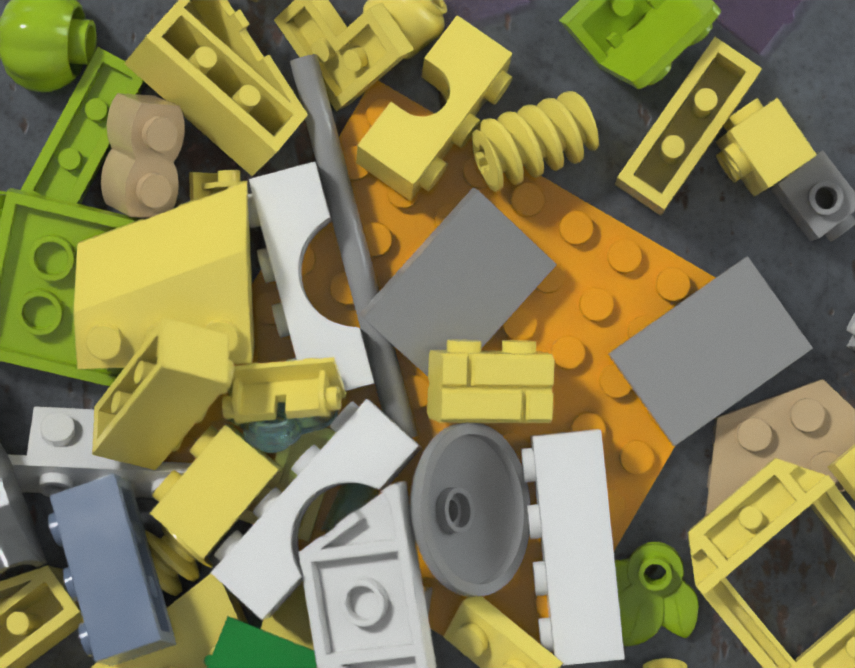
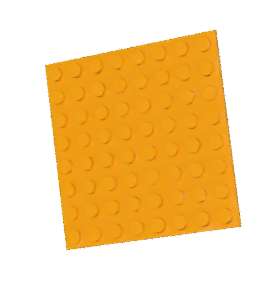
[163,81,716,653]

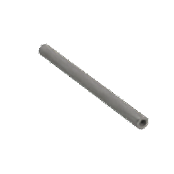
[290,54,418,438]

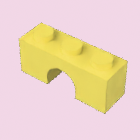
[356,15,513,201]

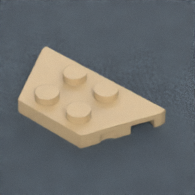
[705,379,855,516]

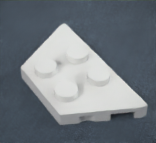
[299,481,436,668]

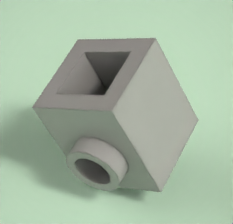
[770,150,855,242]

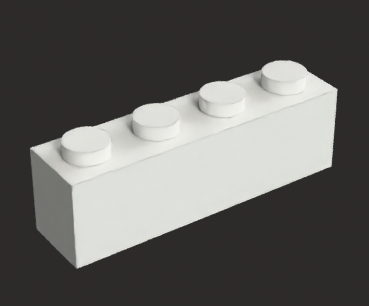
[521,429,625,666]

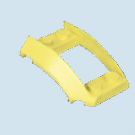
[687,458,855,668]

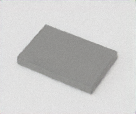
[359,188,557,376]
[608,256,813,446]

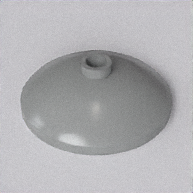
[410,423,530,596]

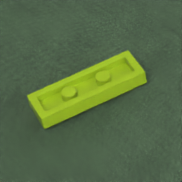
[21,47,146,204]

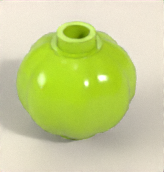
[0,0,97,92]

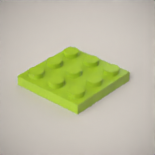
[0,188,140,386]

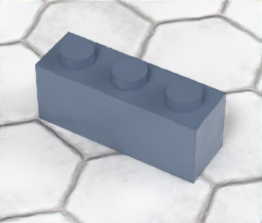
[48,473,177,666]

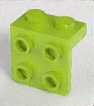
[559,0,721,89]

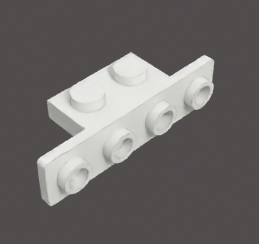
[8,407,192,500]

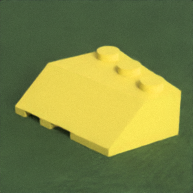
[74,180,255,369]

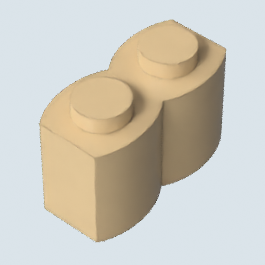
[101,93,185,218]

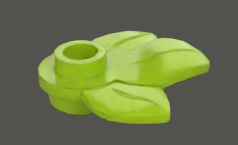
[615,542,699,646]

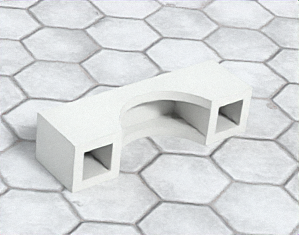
[248,162,375,391]
[211,399,422,620]

